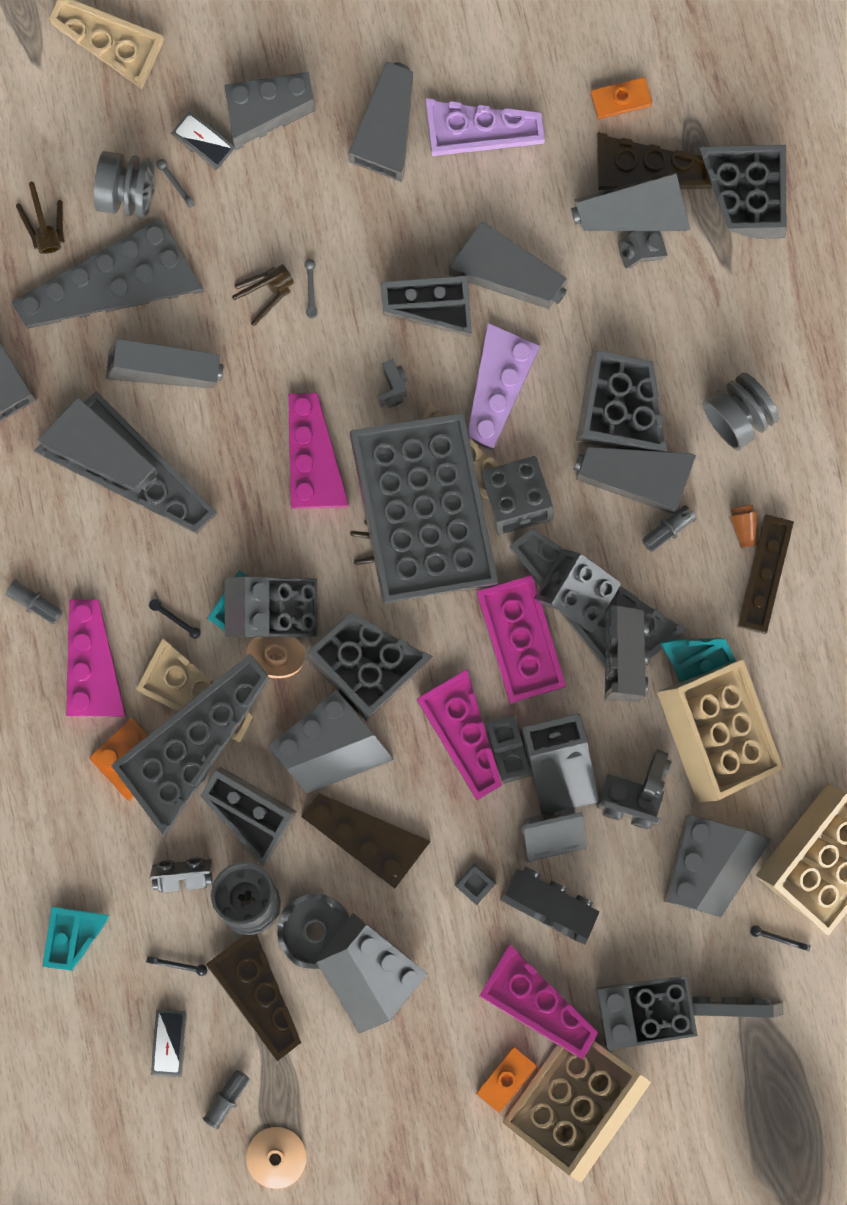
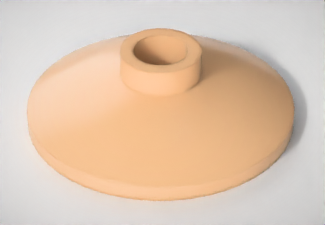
[247,637,305,678]
[246,1127,306,1188]

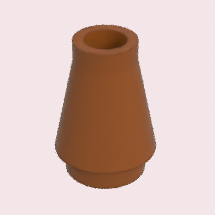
[729,504,757,548]

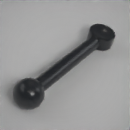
[149,599,201,639]
[750,925,811,951]
[146,956,208,976]

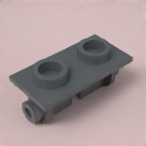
[150,857,213,893]

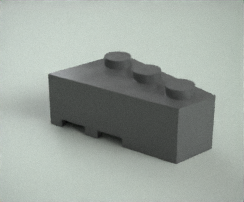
[224,72,315,150]
[381,276,472,337]
[200,767,297,866]

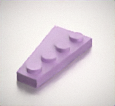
[426,98,545,156]
[468,323,540,451]

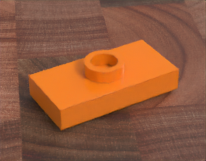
[590,77,653,120]
[476,1046,537,1113]

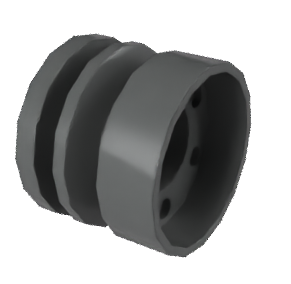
[94,151,156,218]
[702,372,779,451]
[211,862,281,935]

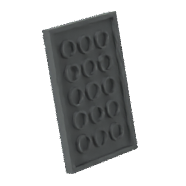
[349,413,498,604]

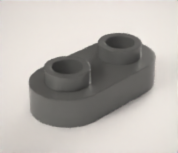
[639,749,672,802]

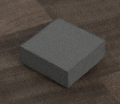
[455,863,497,905]

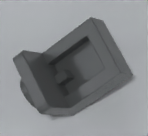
[618,231,668,268]
[378,359,407,408]

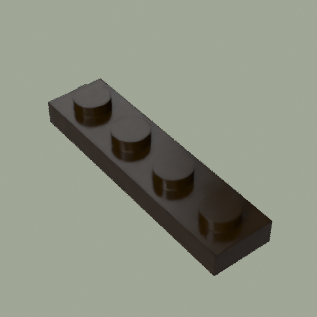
[737,514,794,634]

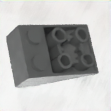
[225,577,317,637]
[521,714,599,815]
[519,808,586,862]
[596,975,698,1050]

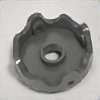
[278,894,349,969]

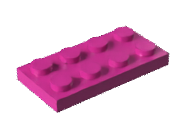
[476,575,566,704]

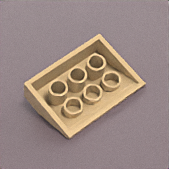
[657,659,783,803]
[755,783,847,936]
[502,1041,651,1182]

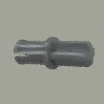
[642,505,696,552]
[6,580,62,624]
[202,1070,250,1129]

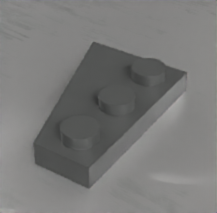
[692,996,783,1018]

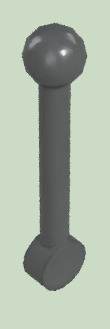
[156,159,195,208]
[304,259,317,319]

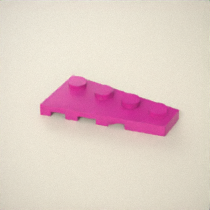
[288,393,349,509]
[66,600,126,717]
[416,669,502,801]
[479,945,598,1060]

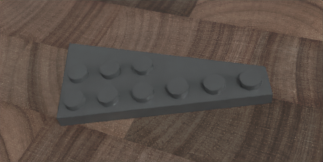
[12,218,204,329]
[34,391,218,534]
[509,528,687,668]
[111,654,270,836]

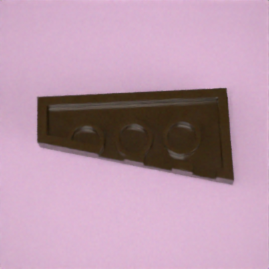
[597,132,712,190]
[301,793,431,889]
[206,934,302,1061]

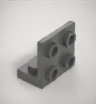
[481,456,553,536]
[534,549,621,632]
[597,774,664,829]

